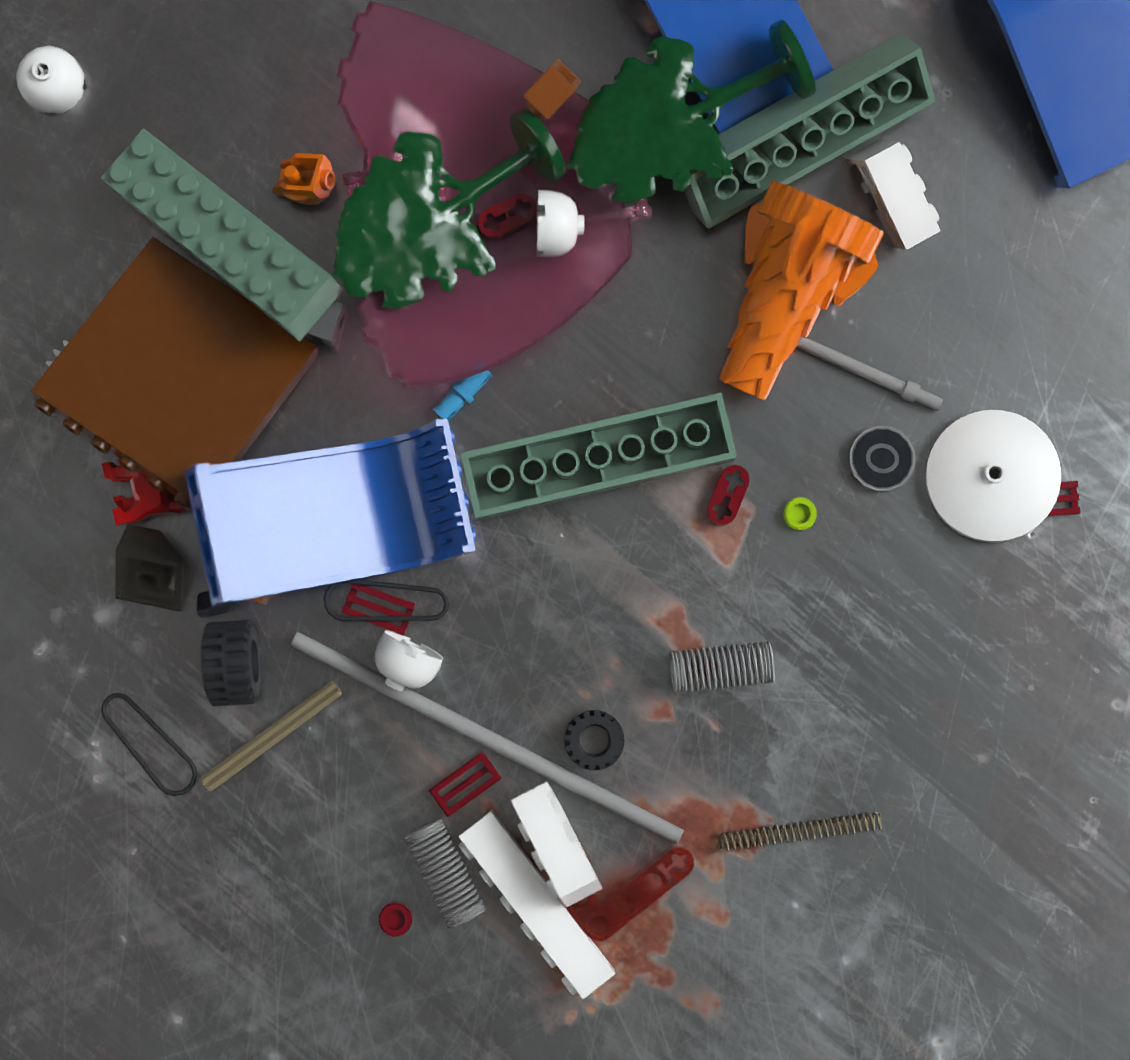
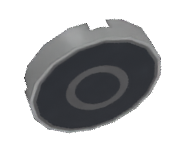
[848,426,915,492]

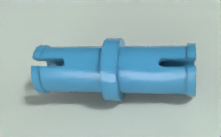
[433,361,493,423]

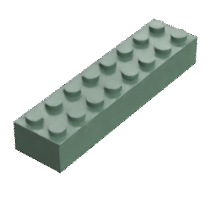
[684,32,936,229]
[101,128,343,342]
[460,392,737,521]

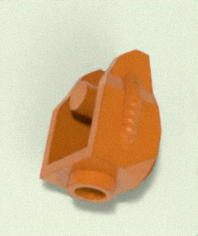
[272,153,335,206]

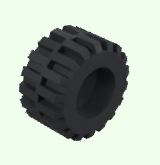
[201,619,261,706]

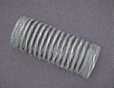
[669,641,775,693]
[404,819,486,929]

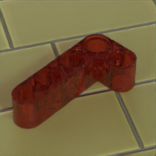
[564,845,694,942]

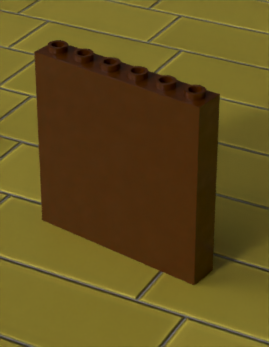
[31,237,318,511]

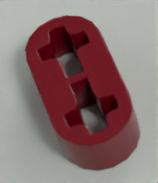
[477,194,537,240]
[706,465,750,526]

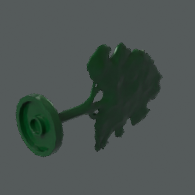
[567,19,816,203]
[332,108,566,309]

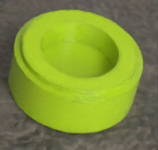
[783,497,817,531]

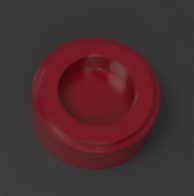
[379,901,413,937]

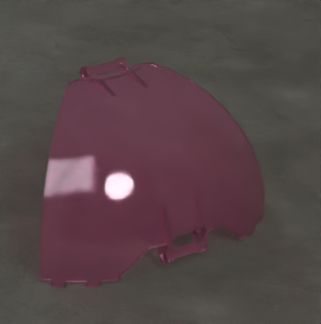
[336,1,652,387]

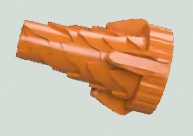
[719,180,884,400]

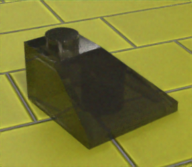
[115,524,184,612]

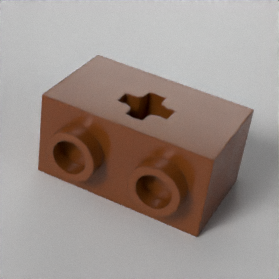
[523,58,582,120]

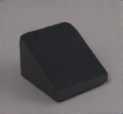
[197,591,236,618]

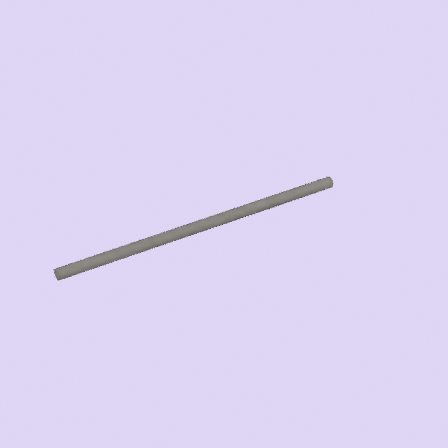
[290,632,684,845]

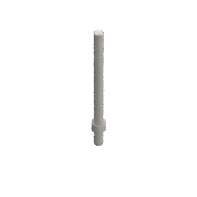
[796,337,943,411]

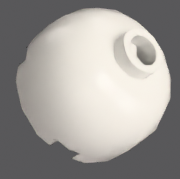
[16,46,85,114]
[536,190,584,258]
[375,630,443,692]

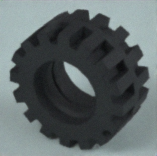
[564,710,625,771]

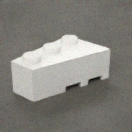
[845,140,941,250]
[511,782,602,907]

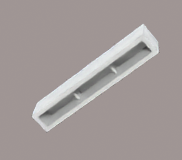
[458,810,615,999]

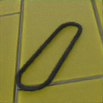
[323,579,449,622]
[101,693,197,796]

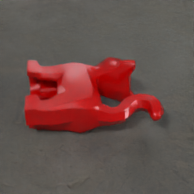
[102,462,186,526]

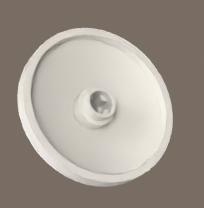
[925,410,1061,543]

